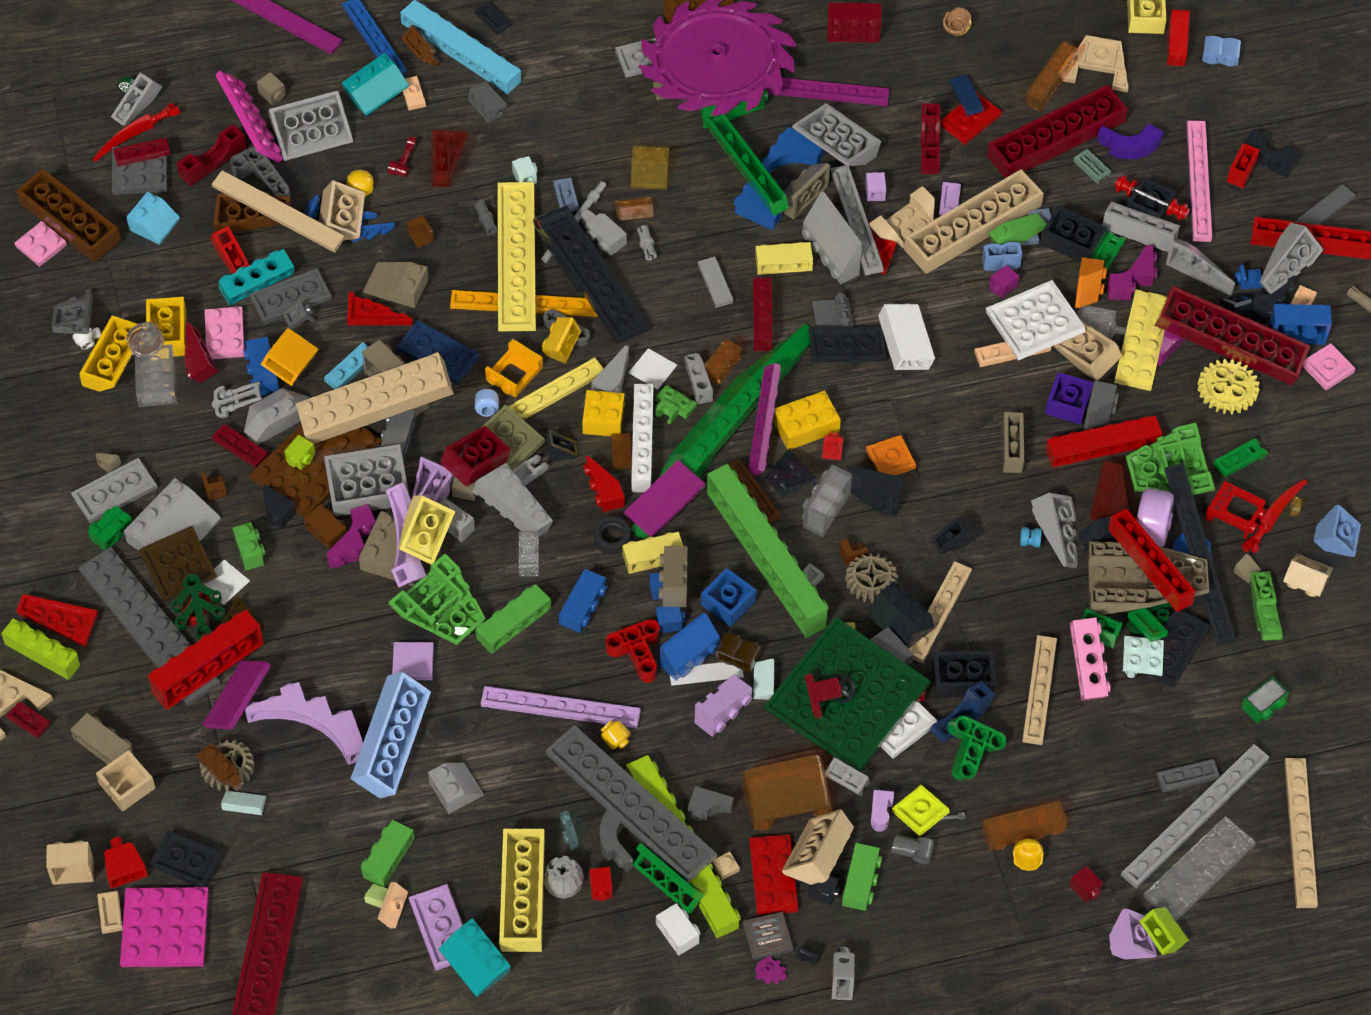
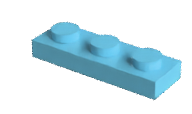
[324,342,369,389]

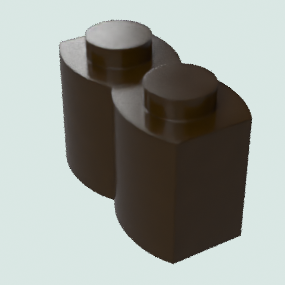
[715,633,761,672]

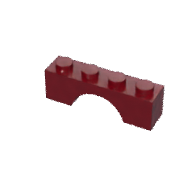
[921,103,940,174]
[177,124,247,186]
[753,277,773,351]

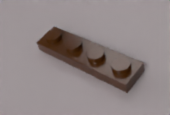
[728,459,780,524]

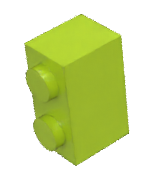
[1139,907,1189,955]

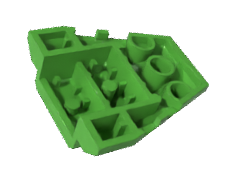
[1126,423,1215,494]
[388,554,485,645]

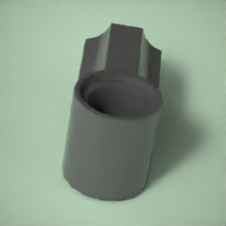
[892,834,935,864]

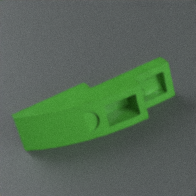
[1250,571,1283,640]

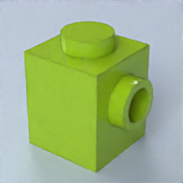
[285,435,315,470]

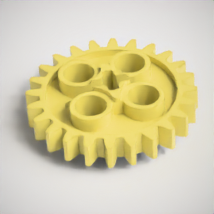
[1197,359,1259,415]

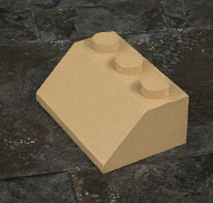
[319,180,365,240]

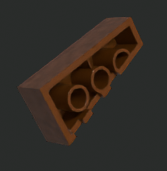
[213,193,292,233]

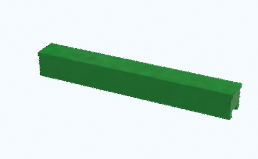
[706,114,789,216]

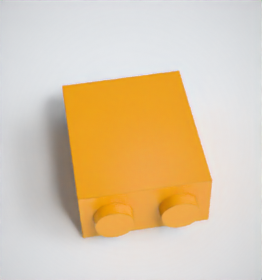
[261,328,318,386]

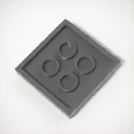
[112,147,167,195]

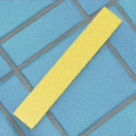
[508,358,604,420]

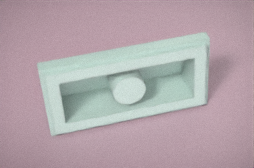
[753,659,774,700]
[221,791,266,815]

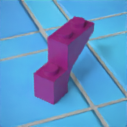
[1108,245,1157,300]
[327,504,375,569]

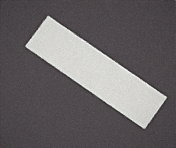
[670,662,744,686]

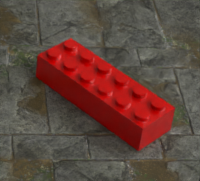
[148,610,264,711]

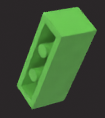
[361,820,415,888]
[842,843,882,911]

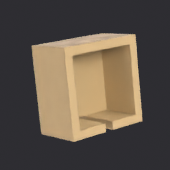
[96,750,155,812]
[46,841,94,885]

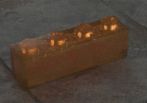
[1026,41,1078,112]
[982,801,1068,850]

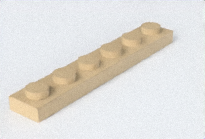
[909,561,972,664]
[1022,635,1057,745]

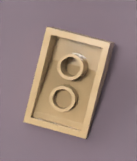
[1054,320,1122,381]

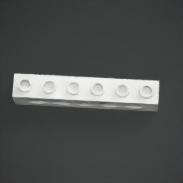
[632,384,653,492]

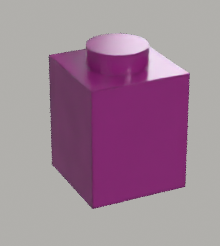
[989,265,1019,298]

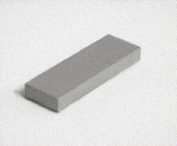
[698,257,733,308]

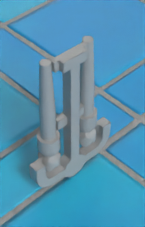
[212,381,262,418]

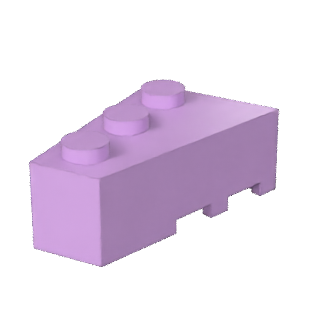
[411,457,455,503]
[695,675,752,737]

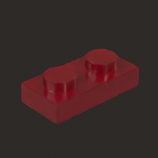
[6,701,51,739]

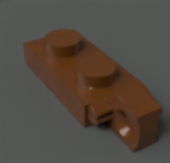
[401,25,441,67]
[196,743,243,791]

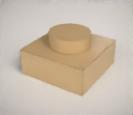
[712,852,740,880]

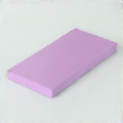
[408,884,463,971]

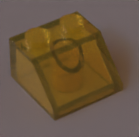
[631,146,669,190]

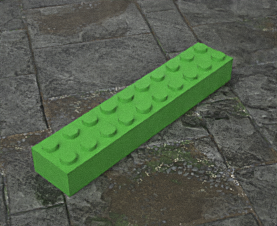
[707,464,828,638]

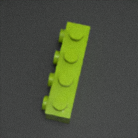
[1,619,80,680]

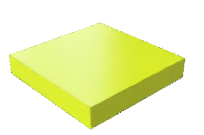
[892,785,949,836]

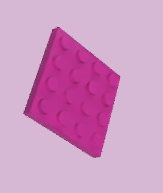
[120,887,209,967]

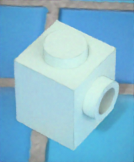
[512,156,538,184]

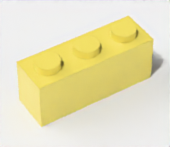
[755,242,813,275]
[622,532,683,574]

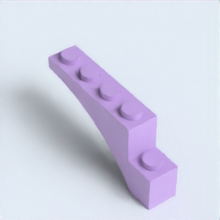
[386,482,426,587]

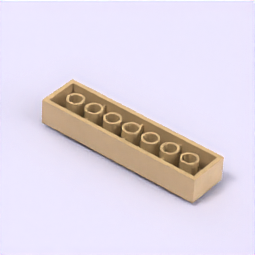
[904,170,1044,274]
[296,353,454,444]

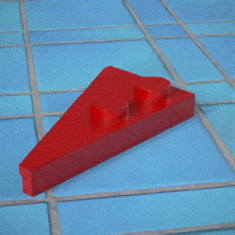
[347,292,413,326]

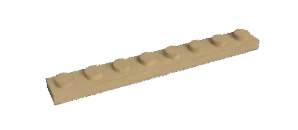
[1284,758,1318,908]

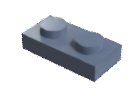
[553,178,579,212]

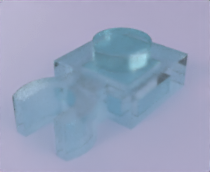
[560,811,579,850]

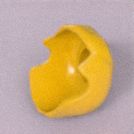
[346,169,374,196]
[1013,838,1044,871]

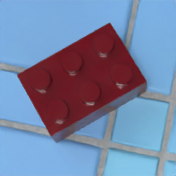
[827,3,882,43]
[440,425,511,487]

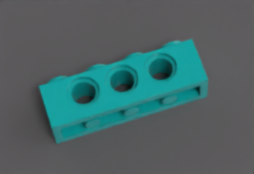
[218,249,294,306]

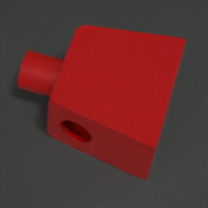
[104,837,148,889]

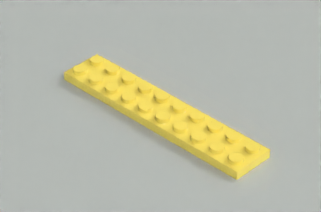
[498,182,536,331]

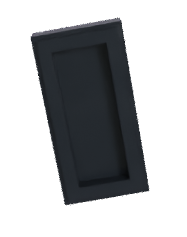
[475,2,511,35]

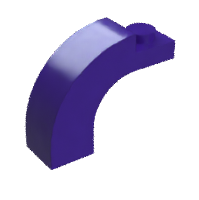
[1097,123,1164,159]

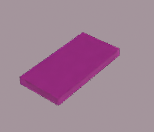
[624,460,706,537]
[203,661,270,730]

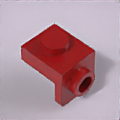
[822,433,843,460]

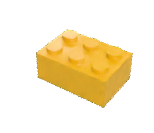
[146,297,186,358]
[773,391,840,450]

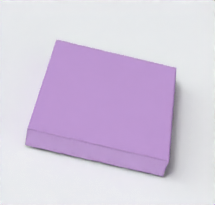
[392,642,434,680]

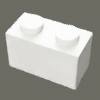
[656,903,700,956]

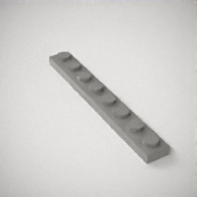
[831,165,883,275]

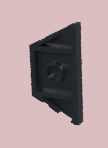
[765,448,819,497]

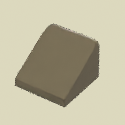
[96,453,121,473]
[1234,554,1261,583]

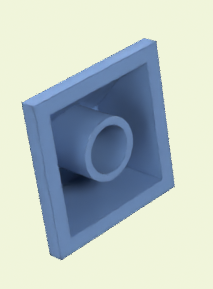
[1314,504,1361,557]

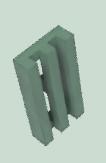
[1073,149,1111,184]

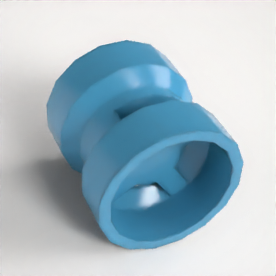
[1020,527,1041,548]

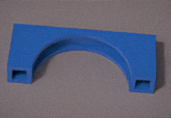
[734,127,825,231]

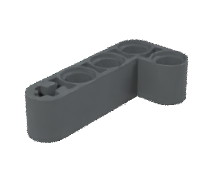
[230,147,291,199]

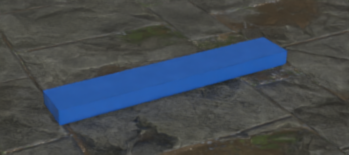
[342,0,407,74]

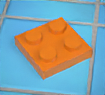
[866,435,916,475]

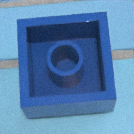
[701,568,756,627]

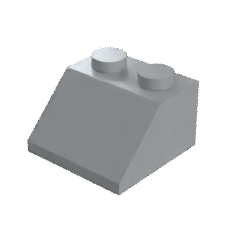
[428,763,484,814]

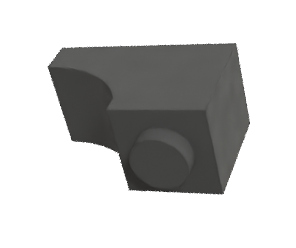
[688,786,734,821]

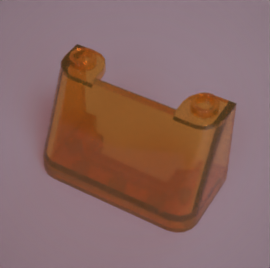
[742,755,833,831]

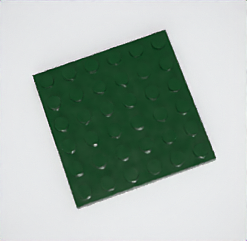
[763,617,930,772]

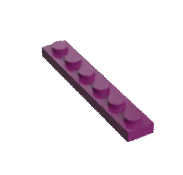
[748,363,781,475]

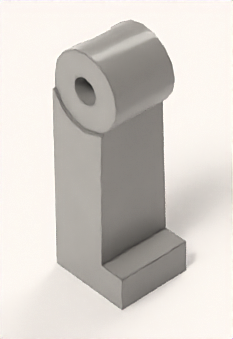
[684,353,713,405]

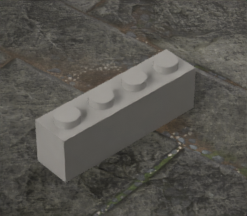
[1102,202,1180,252]

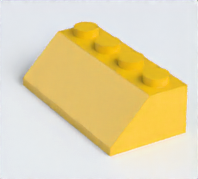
[79,315,146,392]

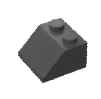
[1084,381,1119,431]

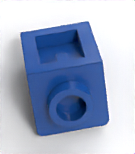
[1235,265,1263,290]

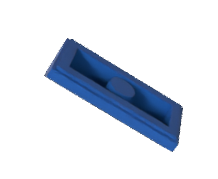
[303,195,321,220]

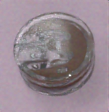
[126,322,164,358]

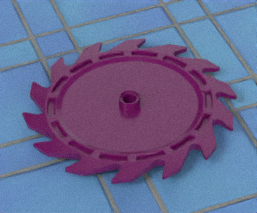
[639,0,796,116]

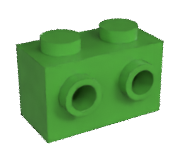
[233,522,265,571]

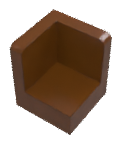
[406,215,434,248]
[201,472,227,501]
[839,539,868,566]

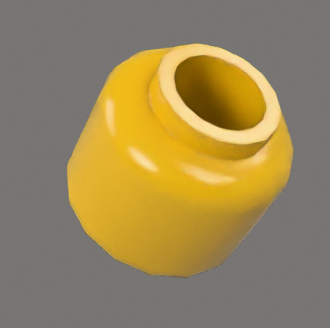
[601,720,630,750]

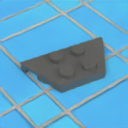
[52,289,93,334]

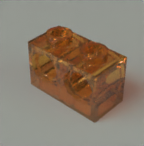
[705,339,741,385]

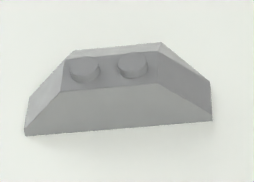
[244,388,310,445]

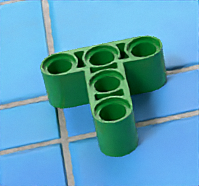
[947,716,1006,781]

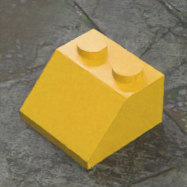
[542,317,581,364]

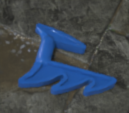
[351,211,395,243]

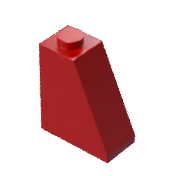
[1167,9,1190,66]

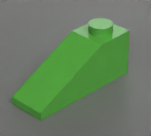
[989,213,1046,245]

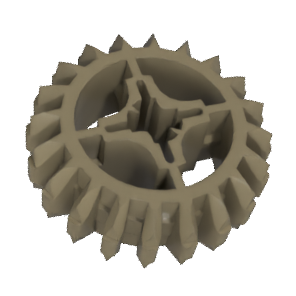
[845,553,898,603]
[200,738,255,791]

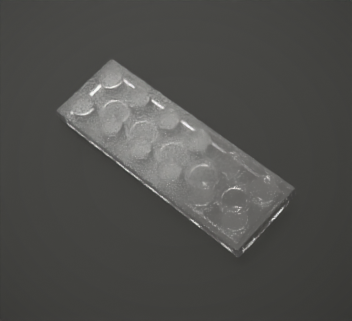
[1144,816,1256,921]

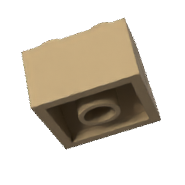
[1283,553,1333,597]

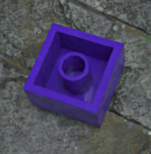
[1045,372,1094,425]

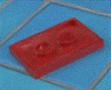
[940,92,1002,145]

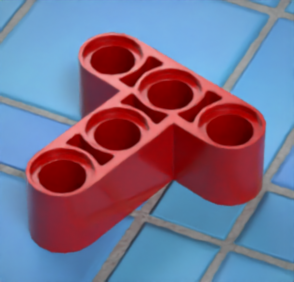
[606,619,660,683]

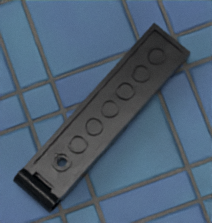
[533,206,649,344]

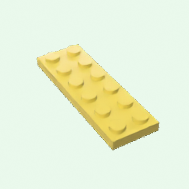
[1114,290,1166,391]

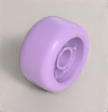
[1137,488,1174,547]

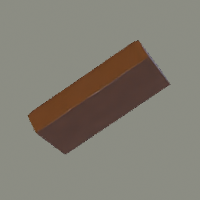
[611,433,632,470]

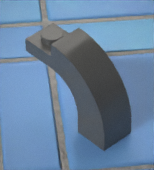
[600,810,633,872]

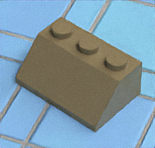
[782,163,830,220]

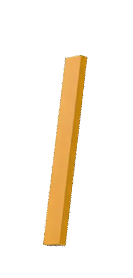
[450,290,598,317]

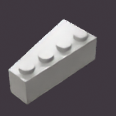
[472,463,553,540]

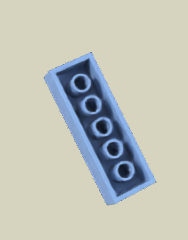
[351,672,431,798]

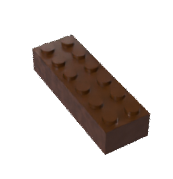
[16,168,121,263]

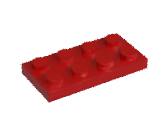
[749,835,798,915]

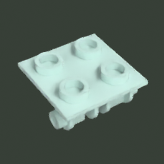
[1123,636,1164,678]

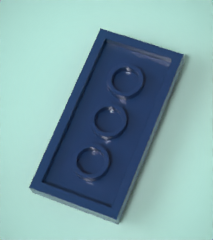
[396,321,479,384]

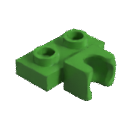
[655,385,697,424]

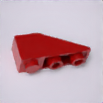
[583,456,625,513]

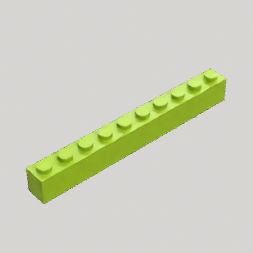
[626,755,741,938]

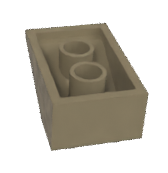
[363,262,429,308]

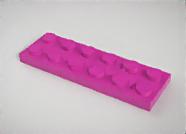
[216,70,283,163]

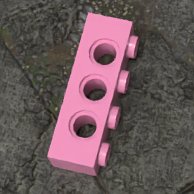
[1070,618,1110,701]

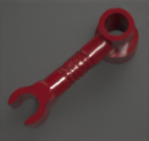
[387,136,416,177]

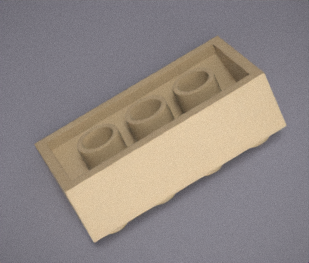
[782,809,854,885]

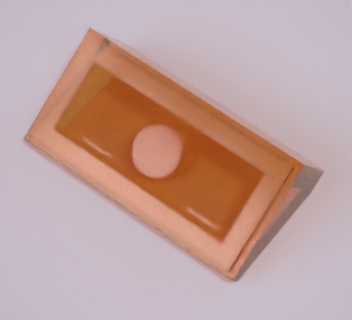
[615,197,654,221]

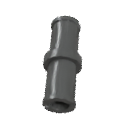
[474,201,498,235]

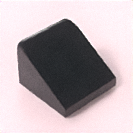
[797,946,821,966]

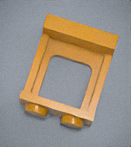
[485,339,543,398]

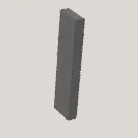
[1295,184,1356,225]

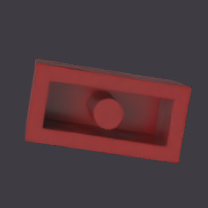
[1227,143,1260,188]

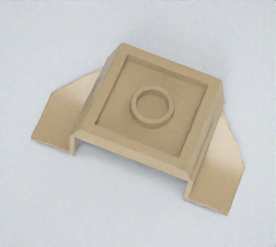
[869,186,934,249]

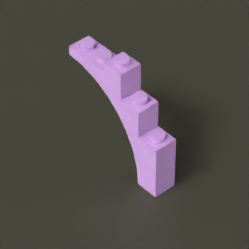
[245,682,363,765]

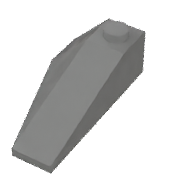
[1260,223,1323,294]
[1166,239,1235,295]
[1031,493,1078,568]

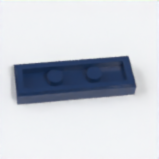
[950,74,984,116]

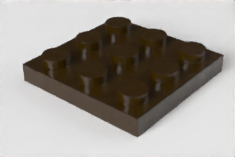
[139,526,217,602]

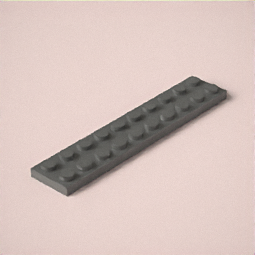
[78,547,220,706]
[545,725,717,882]

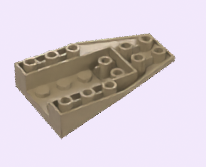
[1088,542,1209,615]

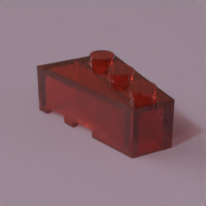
[430,130,468,187]
[1090,460,1129,521]

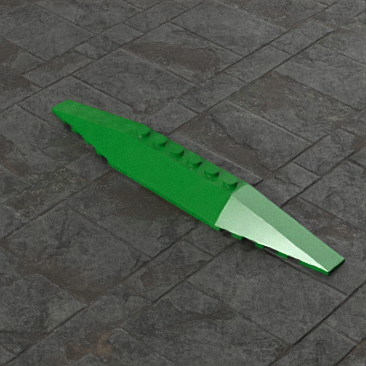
[630,324,810,540]

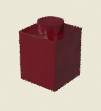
[1070,866,1103,903]

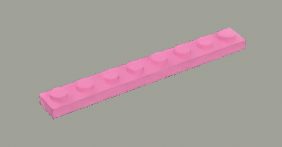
[1187,121,1212,242]

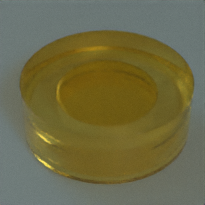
[1289,497,1302,517]

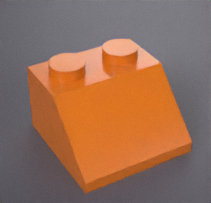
[1075,258,1107,308]

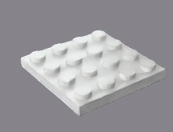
[986,280,1086,360]

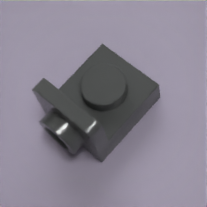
[282,301,315,329]

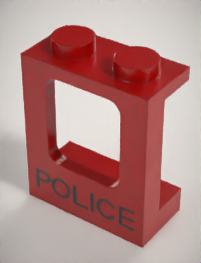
[1205,481,1267,539]

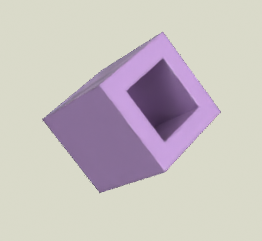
[865,172,886,201]

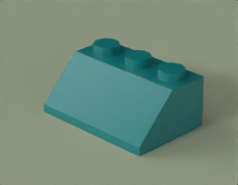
[342,53,409,116]
[438,919,511,998]

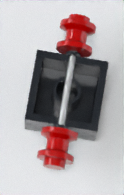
[1114,175,1190,221]

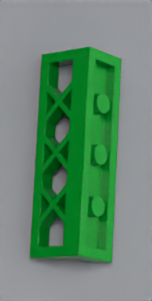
[633,843,705,914]

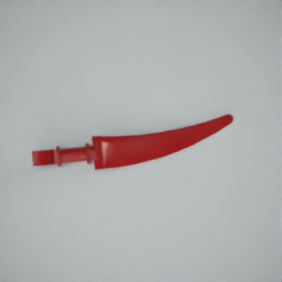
[93,103,180,162]
[1241,479,1307,553]

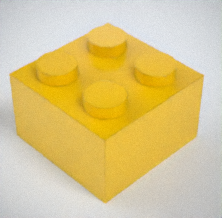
[582,390,625,436]

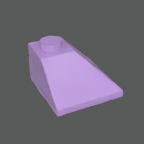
[1109,908,1157,959]

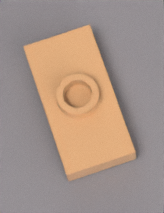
[403,76,426,110]
[377,882,408,929]

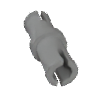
[637,225,657,261]

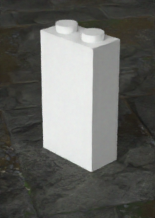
[878,304,935,370]

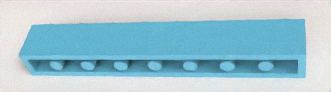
[400,0,521,94]

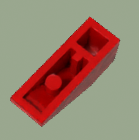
[210,226,255,283]

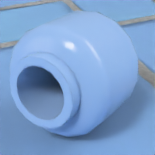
[475,389,499,417]

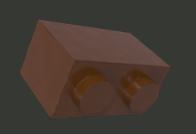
[304,504,347,550]

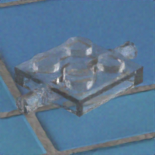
[1077,306,1127,340]

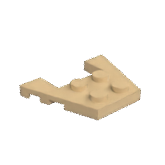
[1059,35,1129,92]
[0,670,53,741]

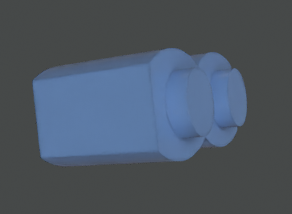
[1202,36,1241,66]
[982,242,1022,271]

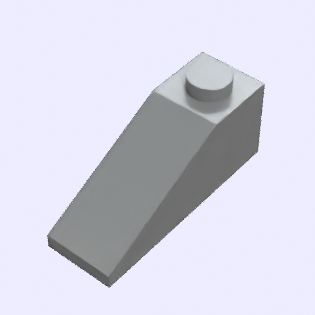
[111,73,162,127]
[591,345,629,393]

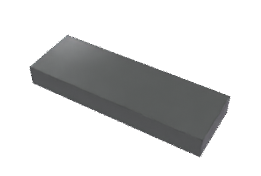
[1156,759,1220,793]

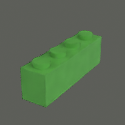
[476,584,551,654]

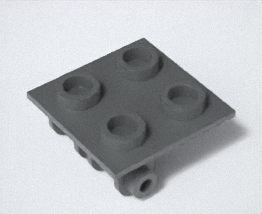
[812,293,854,327]

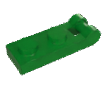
[1093,231,1126,273]
[1214,438,1268,478]

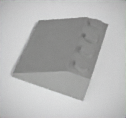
[268,91,353,161]
[792,103,881,166]
[802,191,862,284]
[324,444,409,517]
[124,478,221,550]

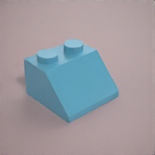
[127,192,180,245]

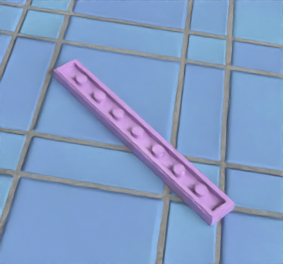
[481,686,641,728]

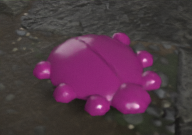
[756,956,786,984]

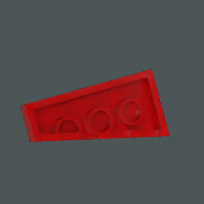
[16,594,98,647]

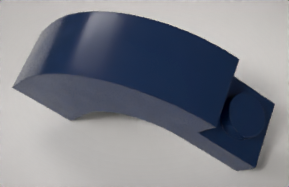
[930,681,995,743]

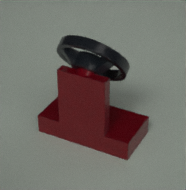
[805,674,855,719]

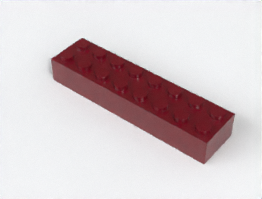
[987,85,1128,178]
[1154,286,1310,385]

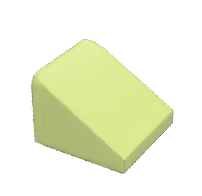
[364,884,388,908]

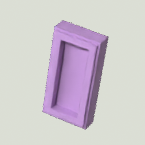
[939,182,961,215]

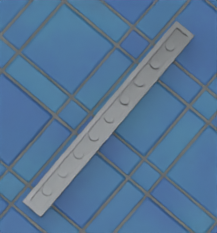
[1121,744,1269,889]

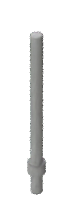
[541,181,606,263]

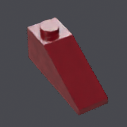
[184,322,218,383]

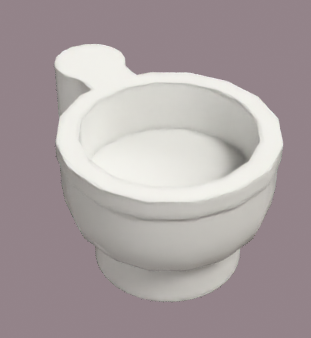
[73,327,102,350]

